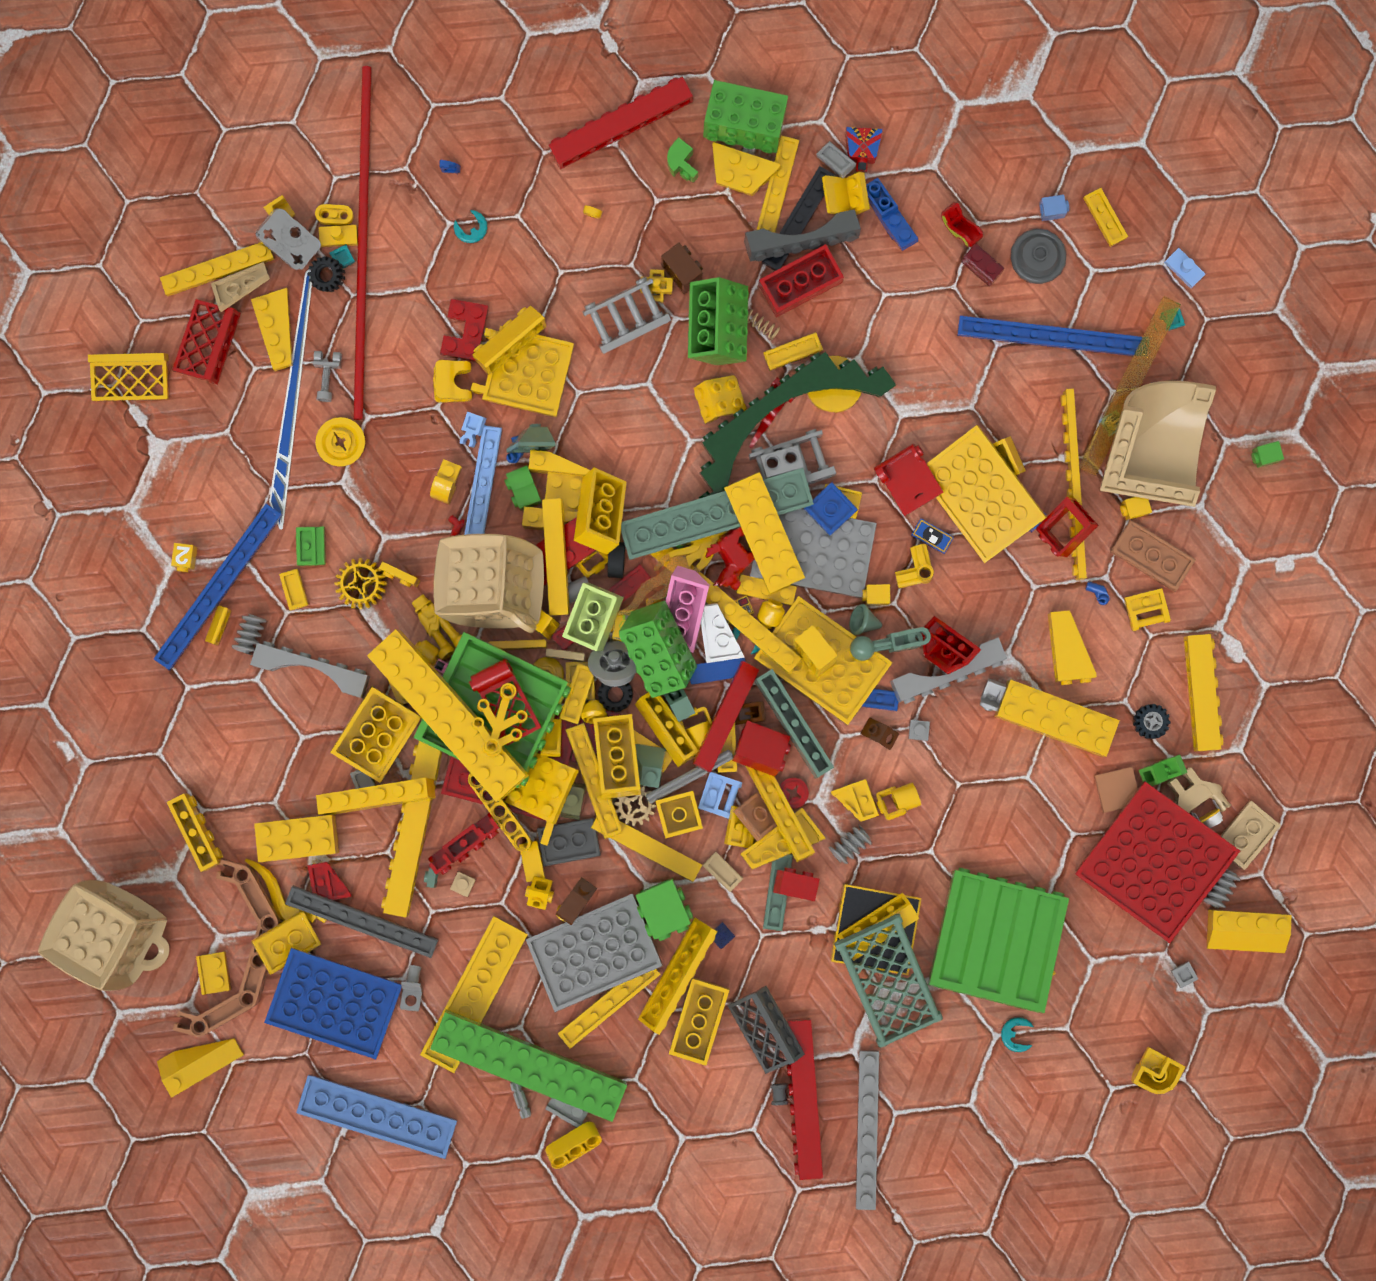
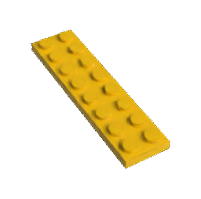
[420,916,528,1073]

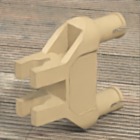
[1167,767,1231,813]

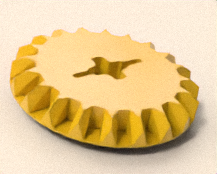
[315,417,365,467]

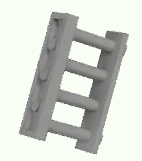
[582,277,671,354]
[749,429,836,485]

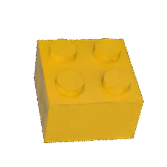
[656,791,703,839]

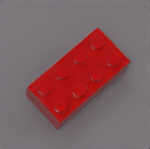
[758,244,844,318]

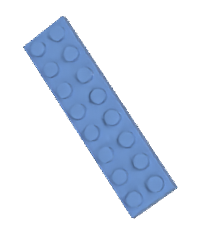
[296,1074,457,1159]

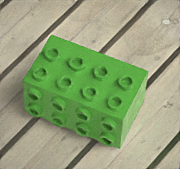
[703,80,788,153]
[688,277,749,366]
[619,600,697,698]
[635,878,693,941]

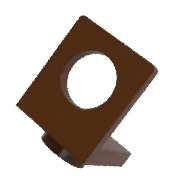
[860,717,899,750]

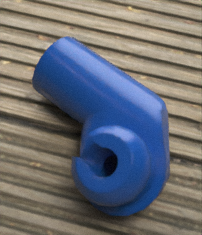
[506,436,524,464]
[1085,581,1110,605]

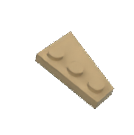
[211,262,270,312]

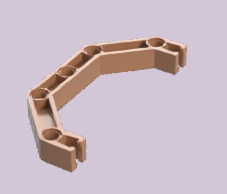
[173,859,282,1037]

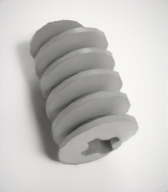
[231,613,267,656]
[828,824,872,864]
[1203,869,1241,909]

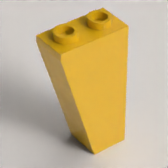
[1048,610,1097,685]

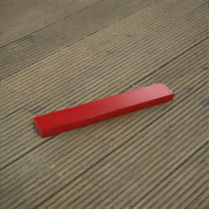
[551,564,652,651]
[692,661,759,772]

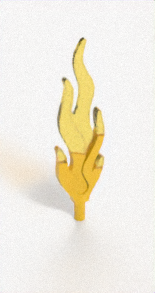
[617,531,727,616]

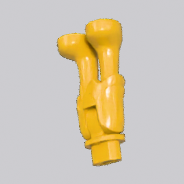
[412,594,462,661]

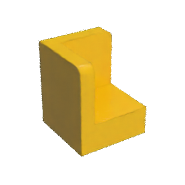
[264,195,295,218]

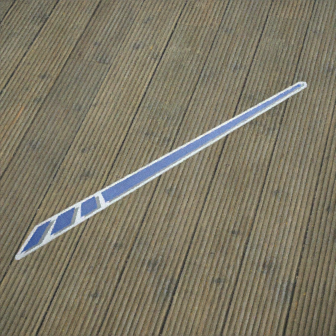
[269,269,312,529]

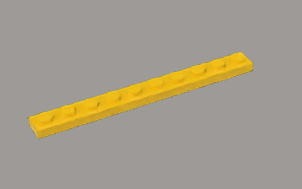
[1060,389,1087,581]
[650,547,802,674]

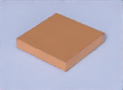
[1094,767,1138,813]
[733,791,777,841]

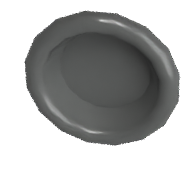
[1010,229,1067,284]

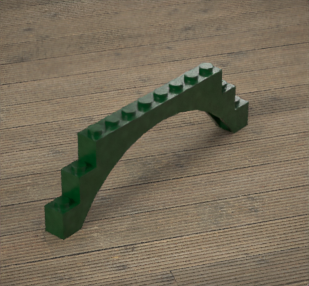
[698,352,896,499]

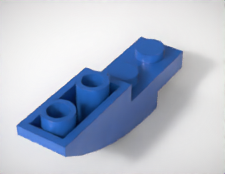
[866,178,918,251]

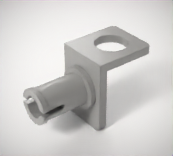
[400,965,423,1012]

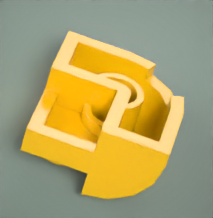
[1131,1047,1185,1095]

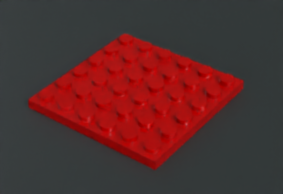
[1075,781,1241,943]

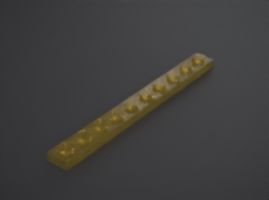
[1079,296,1181,476]

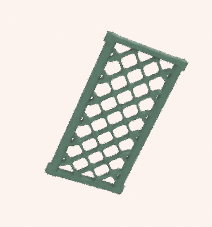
[834,914,943,1048]

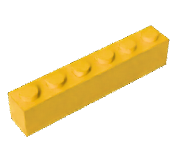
[1183,634,1223,752]
[316,778,436,815]

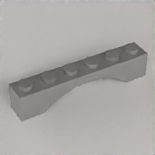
[890,637,1007,704]
[250,641,370,699]

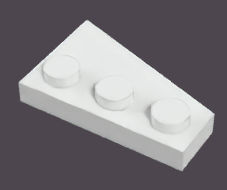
[701,603,745,663]

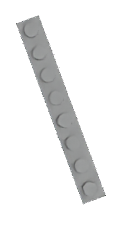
[856,1050,879,1210]

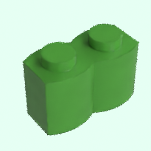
[504,466,542,511]

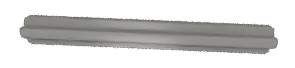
[646,750,733,803]

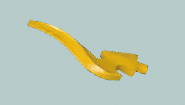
[245,858,327,923]

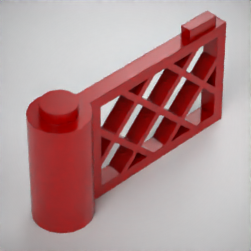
[469,658,542,745]

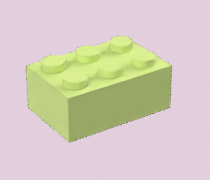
[562,583,624,651]

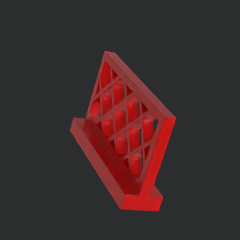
[172,299,241,385]

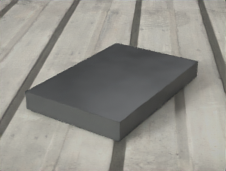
[537,818,601,866]

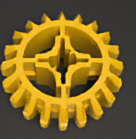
[335,558,387,610]

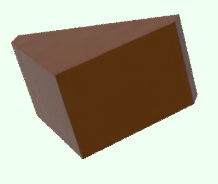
[735,701,765,725]

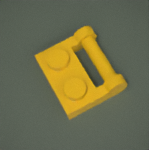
[1124,588,1170,631]

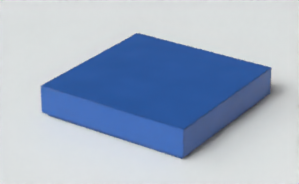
[804,482,858,536]

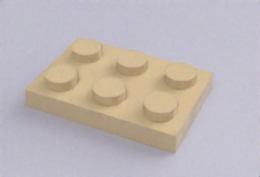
[1221,801,1281,870]

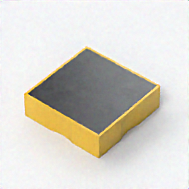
[830,884,922,975]

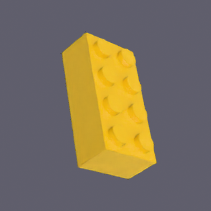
[574,467,627,555]
[793,625,838,677]
[593,714,641,799]
[254,815,339,862]
[669,977,729,1066]

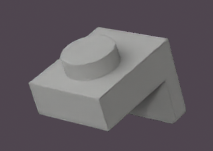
[980,678,1006,711]

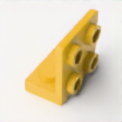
[822,172,870,215]

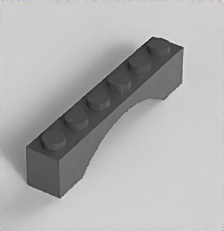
[744,209,861,262]

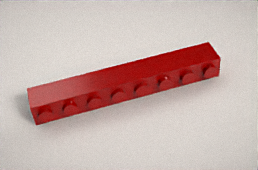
[549,76,693,170]
[787,1018,823,1180]

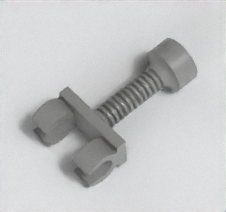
[313,351,342,402]

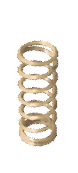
[747,306,780,340]

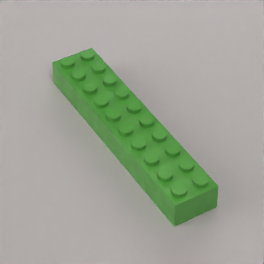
[430,1010,627,1122]

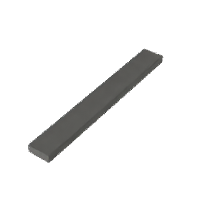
[285,885,438,958]

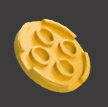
[807,356,861,413]

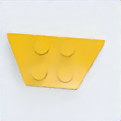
[712,142,782,196]

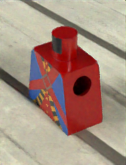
[845,127,882,173]

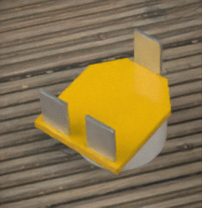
[1190,800,1223,828]

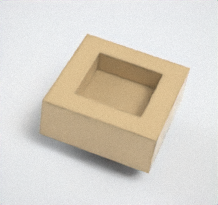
[450,871,476,897]

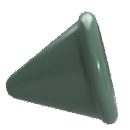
[849,604,882,635]

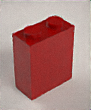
[732,720,791,777]

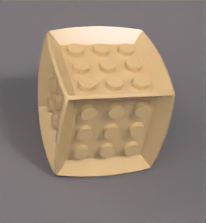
[434,534,544,633]
[38,880,169,991]

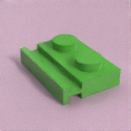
[296,526,326,566]

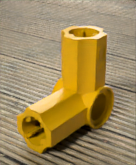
[895,544,934,589]

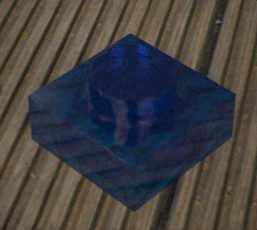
[714,922,735,949]

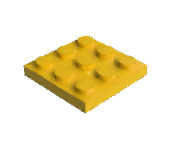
[505,753,579,825]

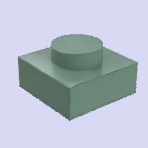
[424,867,438,888]

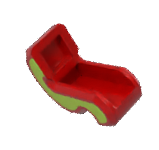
[941,202,983,247]

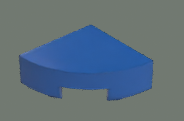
[439,160,461,174]

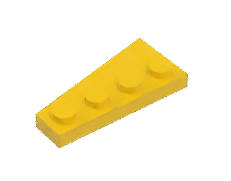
[740,808,826,870]

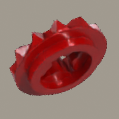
[780,778,809,809]

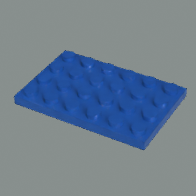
[264,947,402,1059]

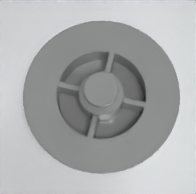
[588,641,637,687]

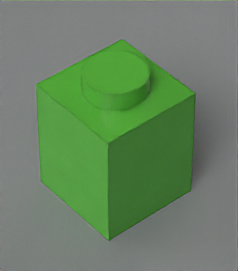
[1251,441,1284,468]

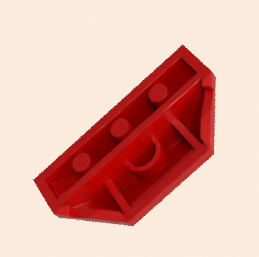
[922,616,981,674]

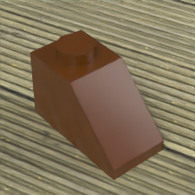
[556,877,597,925]

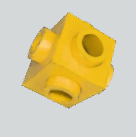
[525,876,554,910]

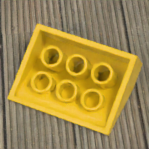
[330,686,422,783]

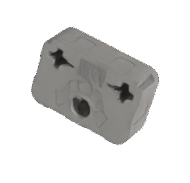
[255,208,321,270]

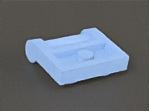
[698,772,743,819]

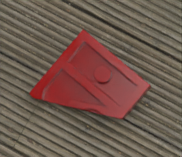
[307,862,352,900]

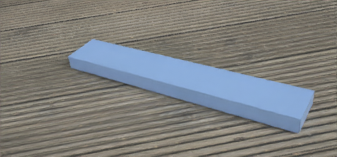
[464,425,502,535]

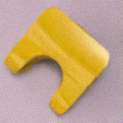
[433,360,472,403]

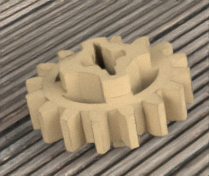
[614,786,656,826]

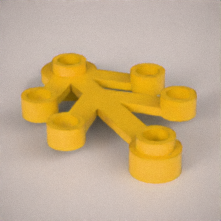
[472,683,527,757]

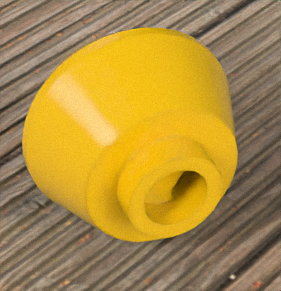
[581,700,607,724]

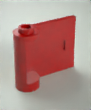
[874,444,944,516]

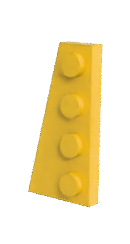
[251,288,293,371]

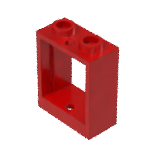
[1036,496,1099,557]

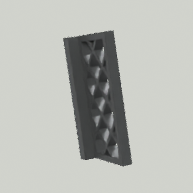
[728,986,805,1074]

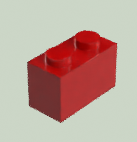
[773,867,820,901]

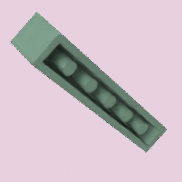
[754,669,834,779]

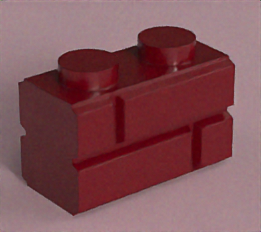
[961,244,1004,287]

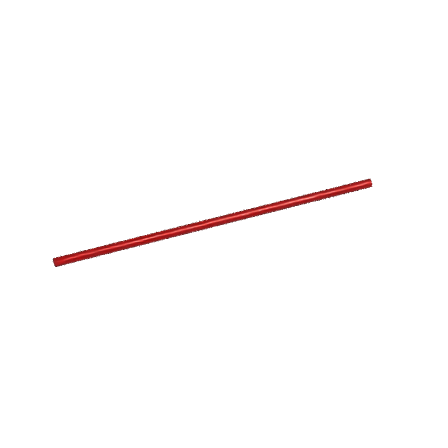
[353,66,372,420]

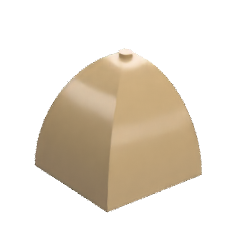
[1100,381,1216,507]

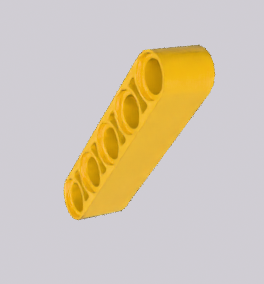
[468,773,532,851]

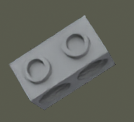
[760,444,804,478]

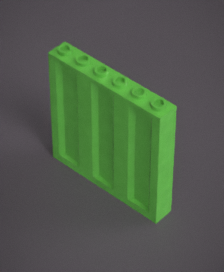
[413,632,571,789]
[927,868,1069,1014]

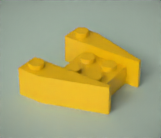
[522,450,590,530]

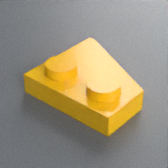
[831,779,879,822]

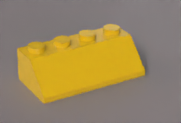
[473,306,546,375]
[1207,910,1292,953]

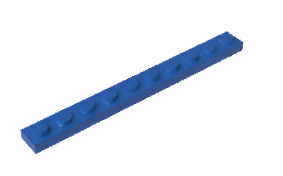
[957,316,1149,358]
[154,504,283,670]

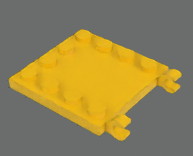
[471,326,574,418]

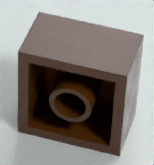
[661,242,703,295]

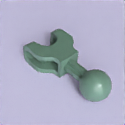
[850,627,931,661]

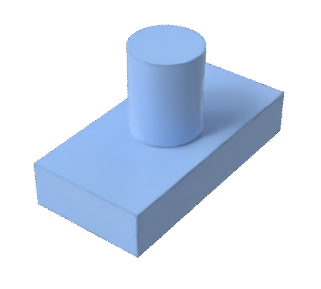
[1164,248,1205,288]

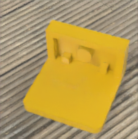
[693,375,746,424]

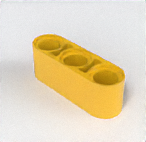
[545,1122,602,1169]

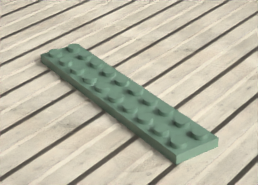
[621,468,814,560]

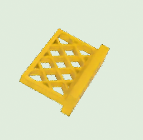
[88,353,169,401]

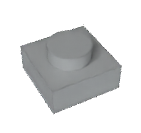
[908,720,930,741]
[1170,961,1198,988]

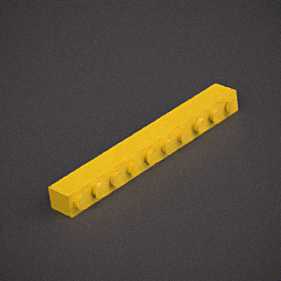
[381,741,443,917]

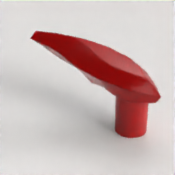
[448,515,465,537]

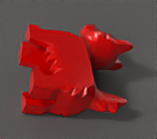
[705,527,755,590]

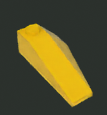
[157,1038,244,1098]

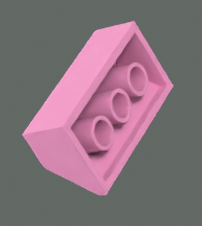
[666,566,710,653]

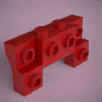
[428,812,500,875]

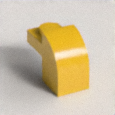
[430,459,462,504]

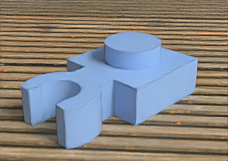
[460,412,487,448]

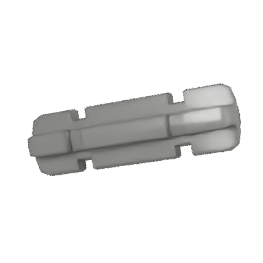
[510,1082,531,1119]

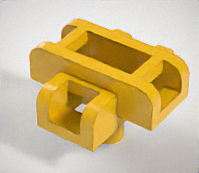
[640,269,673,303]

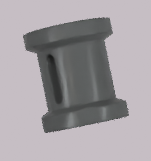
[770,1083,789,1105]

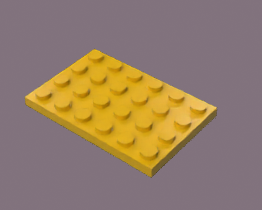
[927,425,1047,563]
[754,596,893,725]

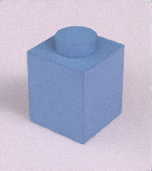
[1039,195,1069,221]

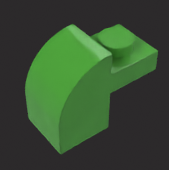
[667,137,698,183]
[1139,755,1188,786]

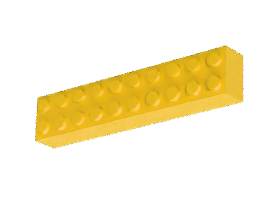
[367,629,529,802]

